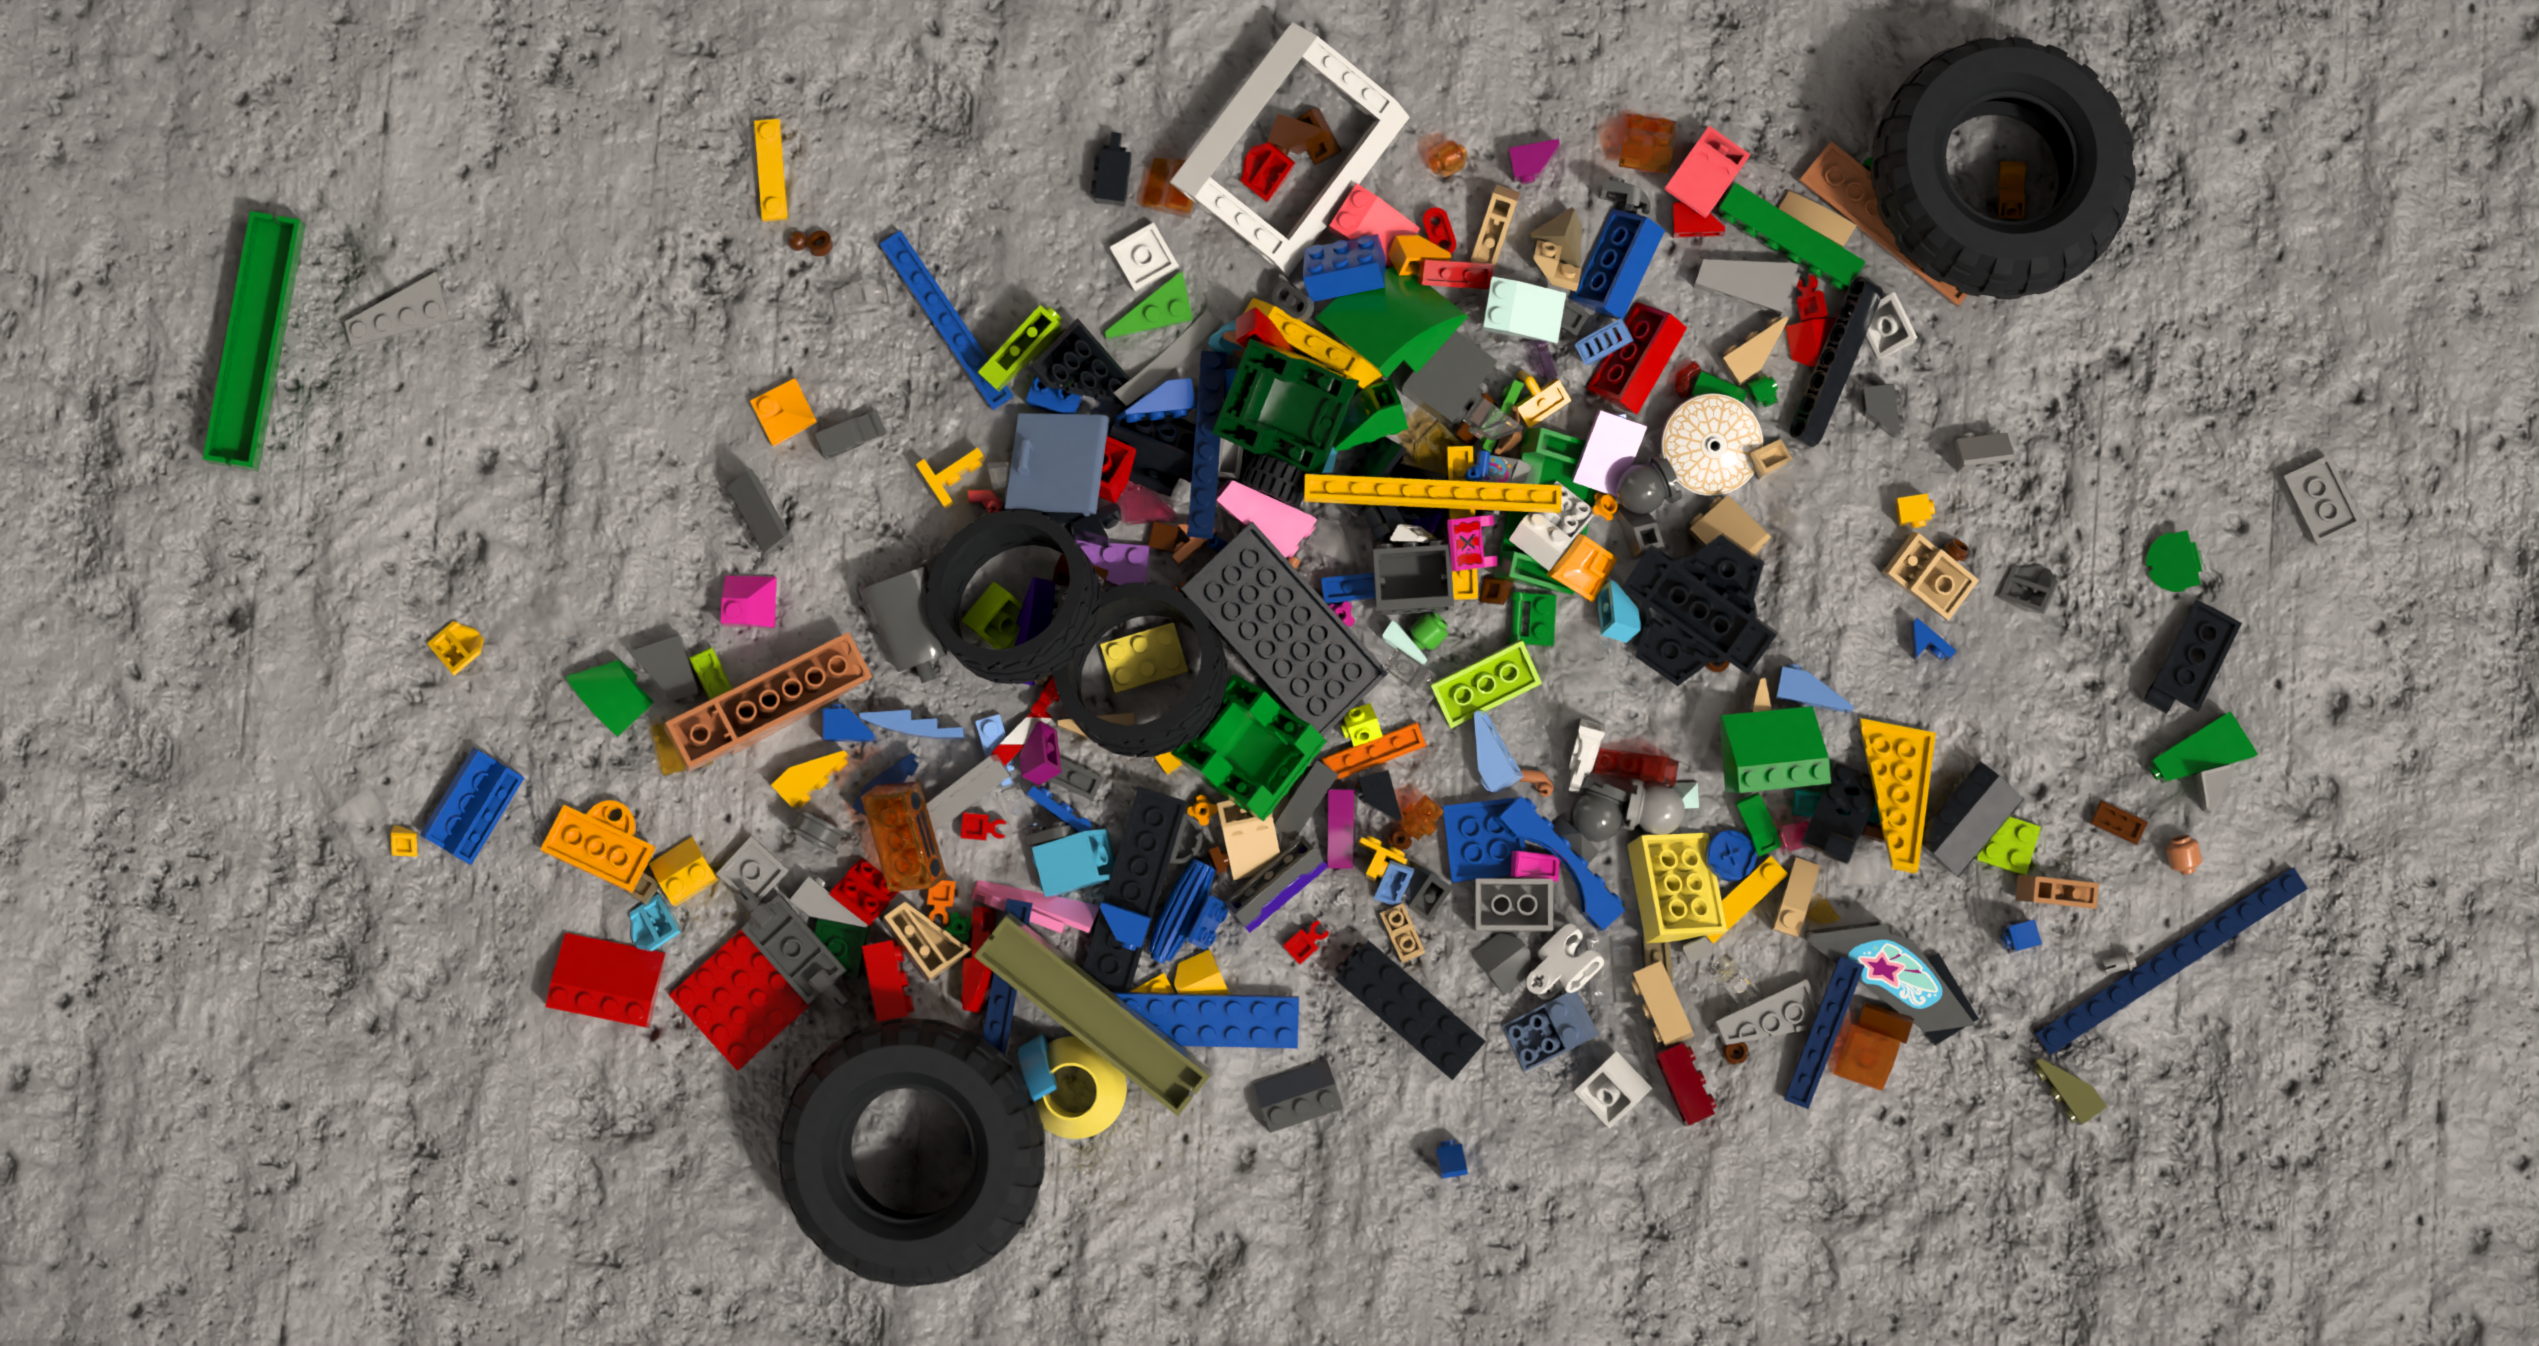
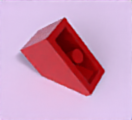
[1672,200,1725,238]

